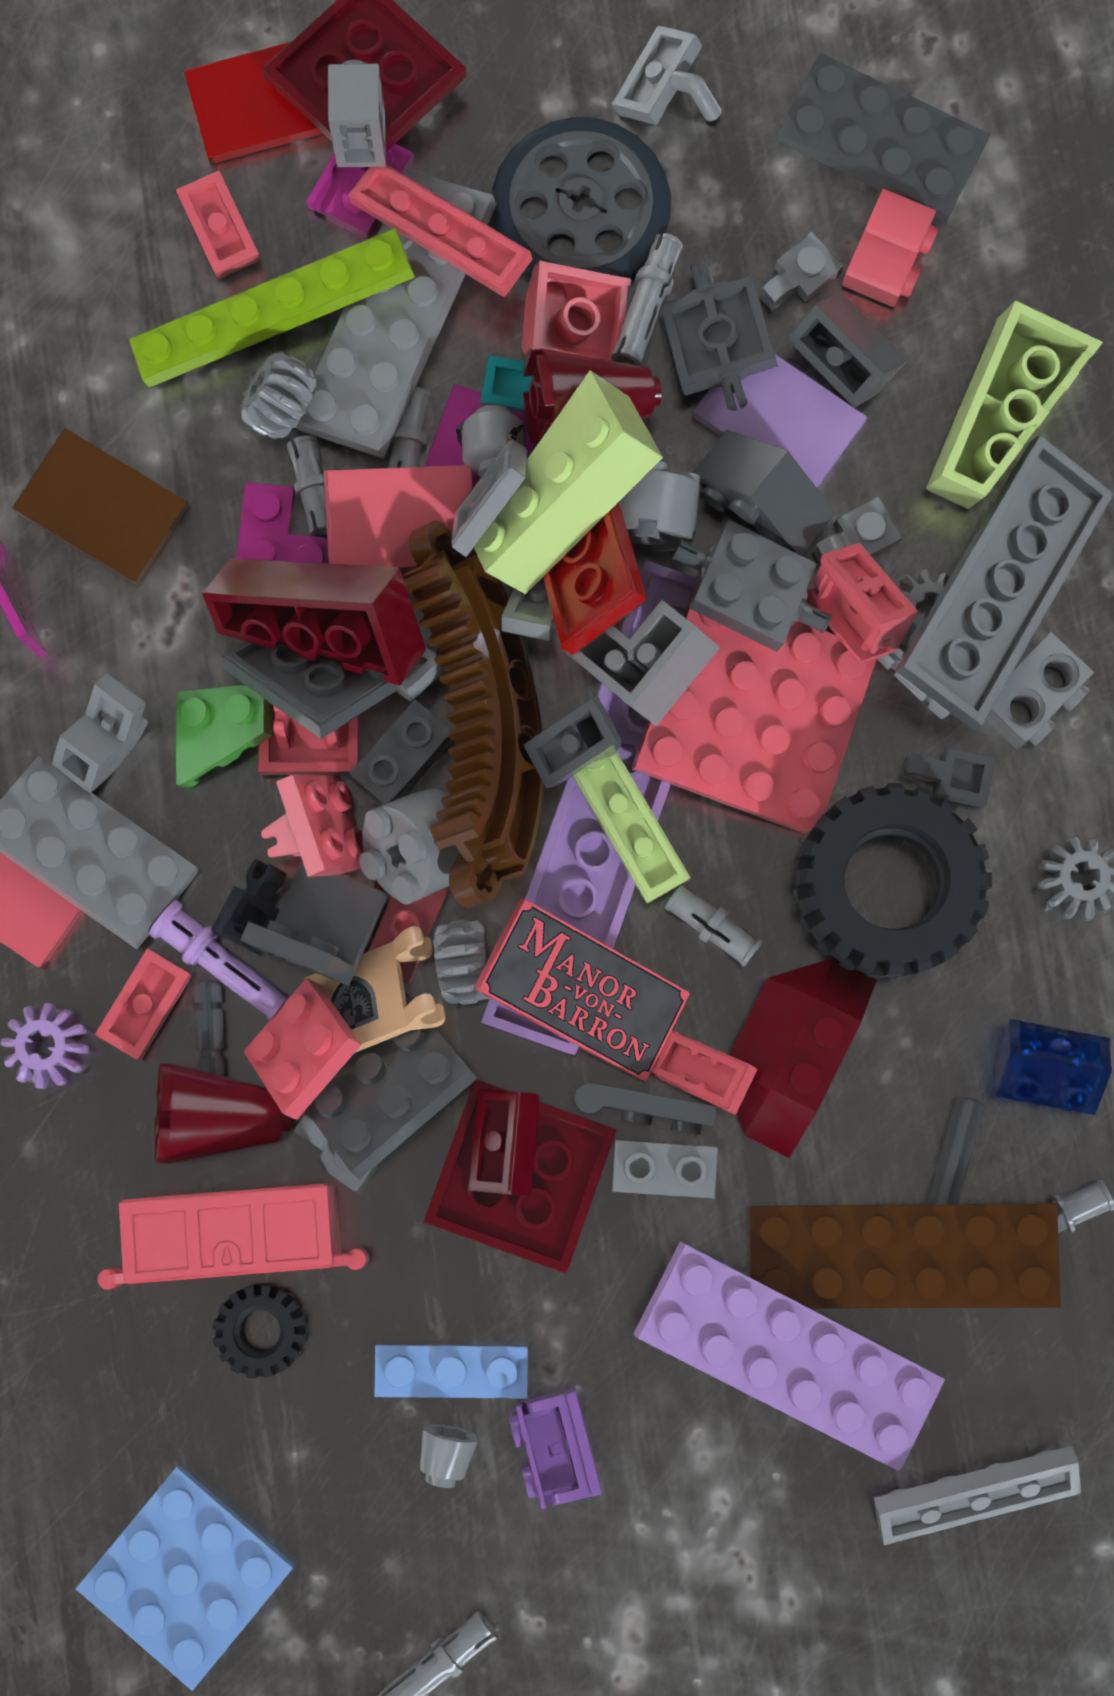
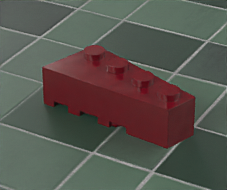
[202,558,426,686]

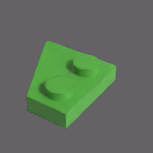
[176,685,273,787]

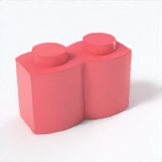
[842,188,939,308]

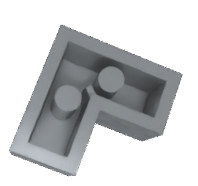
[566,600,720,726]

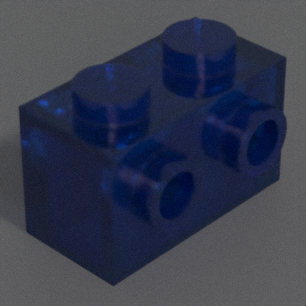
[995,1019,1112,1115]

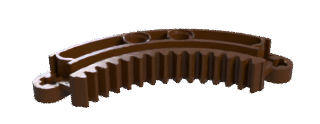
[403,521,544,908]

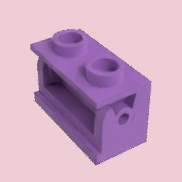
[509,1387,602,1510]

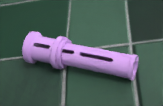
[148,900,290,1021]

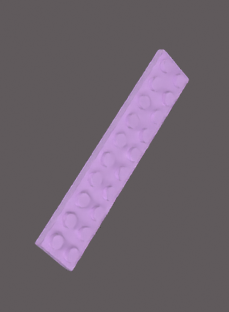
[481,560,697,1056]

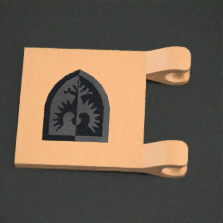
[306,926,445,1053]

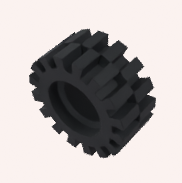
[212,1283,309,1379]

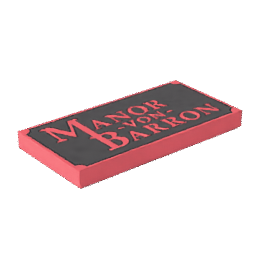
[473,899,690,1082]

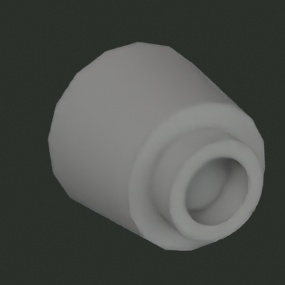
[420,1423,479,1488]

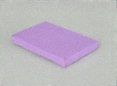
[692,354,867,489]

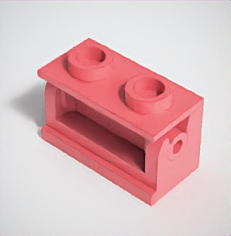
[806,542,919,664]

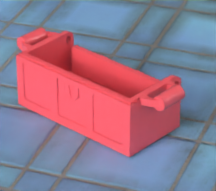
[98,1182,369,1290]

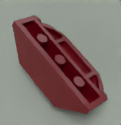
[729,958,877,1158]

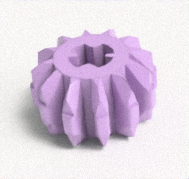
[1,1003,89,1089]

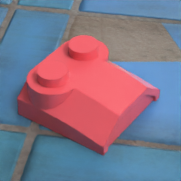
[522,261,631,360]

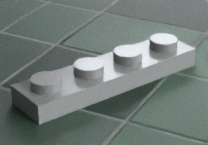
[874,1446,1081,1545]

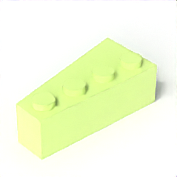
[925,300,1103,509]
[474,370,663,594]

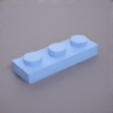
[374,1344,528,1399]

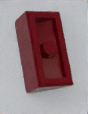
[468,1088,539,1195]

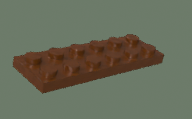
[750,1203,1061,1309]

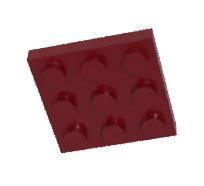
[262,0,467,172]
[423,1079,617,1274]

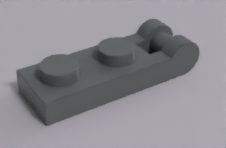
[574,1083,717,1135]

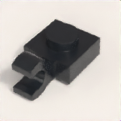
[211,859,287,954]

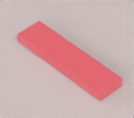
[348,164,533,297]

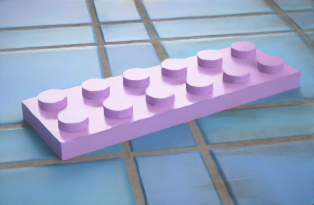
[633,1241,945,1471]

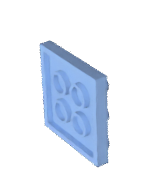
[76,1465,295,1691]

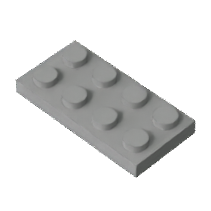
[0,756,198,949]

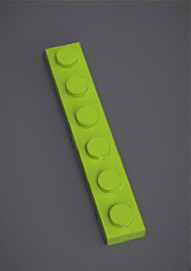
[129,228,415,388]

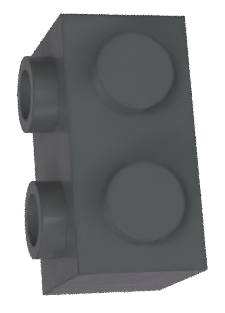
[787,292,908,408]

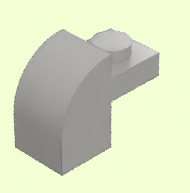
[52,673,148,794]

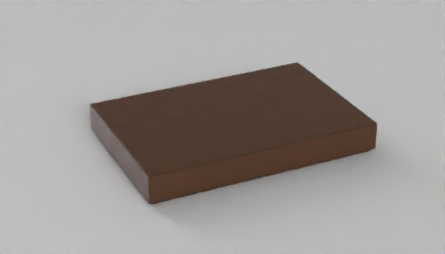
[12,428,190,586]

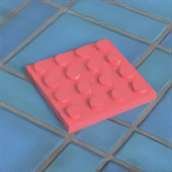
[631,583,877,835]

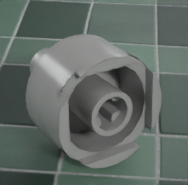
[618,461,700,552]
[359,788,460,904]

